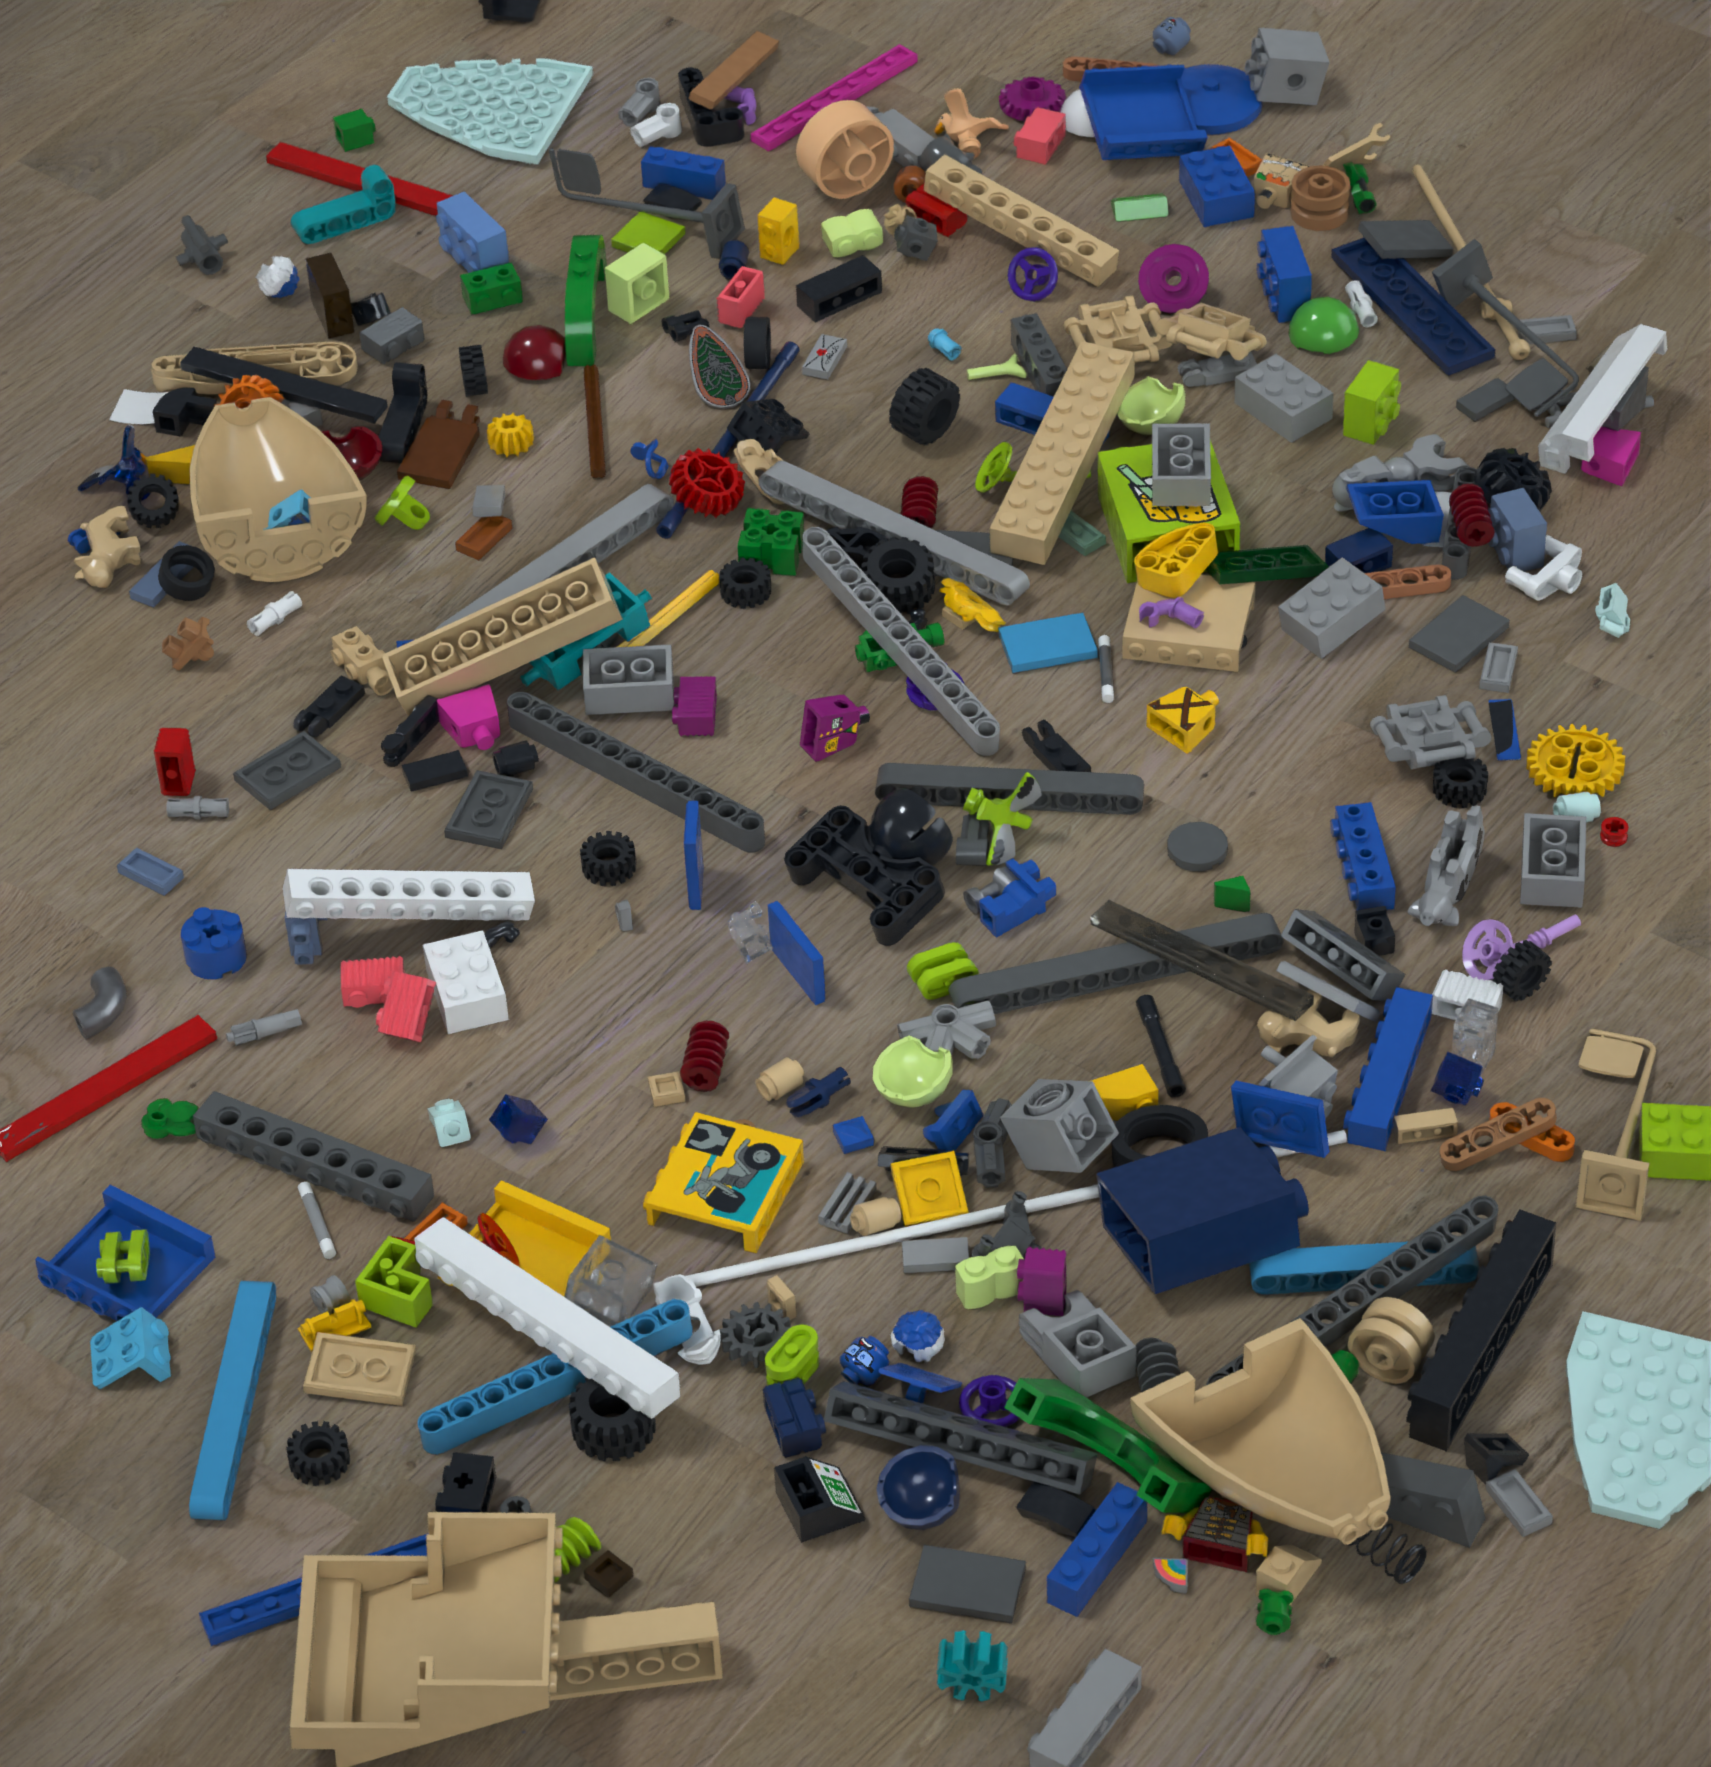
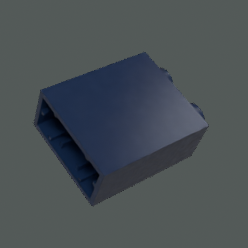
[1096,1127,1309,1294]

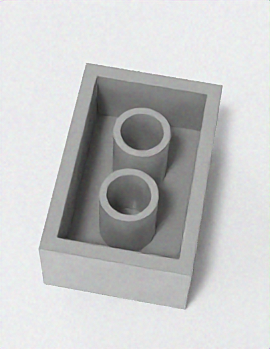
[1234,354,1333,443]
[1152,423,1211,507]
[1278,558,1386,659]
[583,645,674,715]
[1520,813,1586,908]

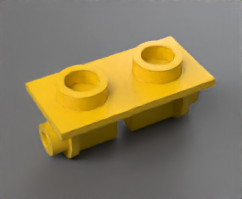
[298,1299,372,1352]

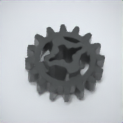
[720,1302,791,1368]

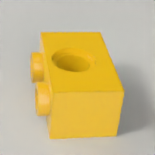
[757,197,799,265]

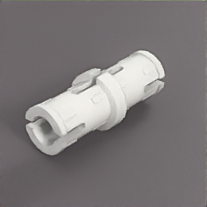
[1345,280,1378,328]
[247,591,302,636]

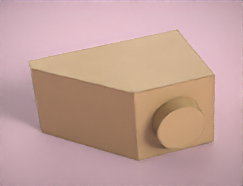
[1256,1544,1322,1605]

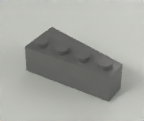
[1381,1452,1486,1548]

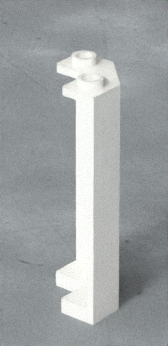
[1538,324,1667,474]

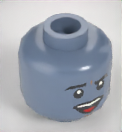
[1152,17,1191,55]

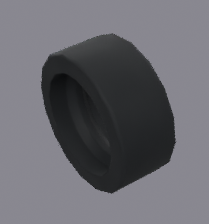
[744,317,771,369]
[158,545,215,601]

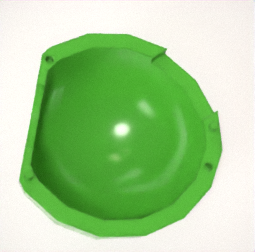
[1288,297,1360,355]

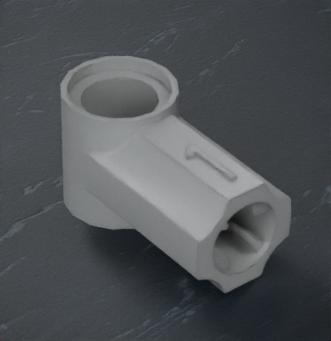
[618,78,660,127]

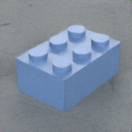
[436,192,509,273]

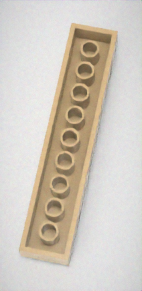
[990,341,1134,565]

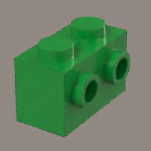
[460,263,523,315]

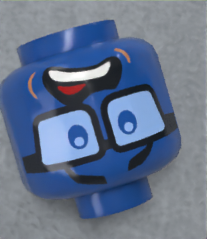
[839,1336,889,1386]

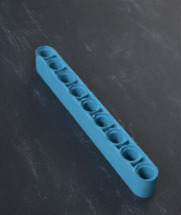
[189,1280,276,1520]
[417,1299,693,1454]

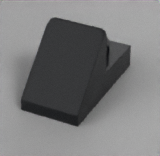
[1464,1433,1529,1484]

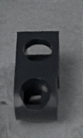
[351,293,391,326]

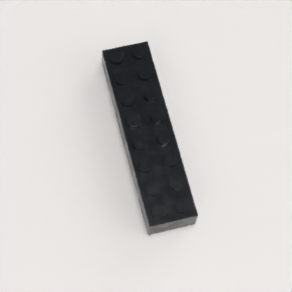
[1406,1209,1557,1452]

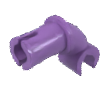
[725,86,756,125]
[1139,596,1204,628]

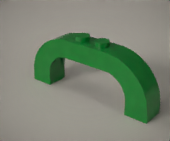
[565,235,607,366]

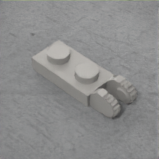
[1177,352,1257,387]

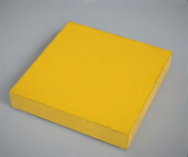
[890,1151,969,1227]

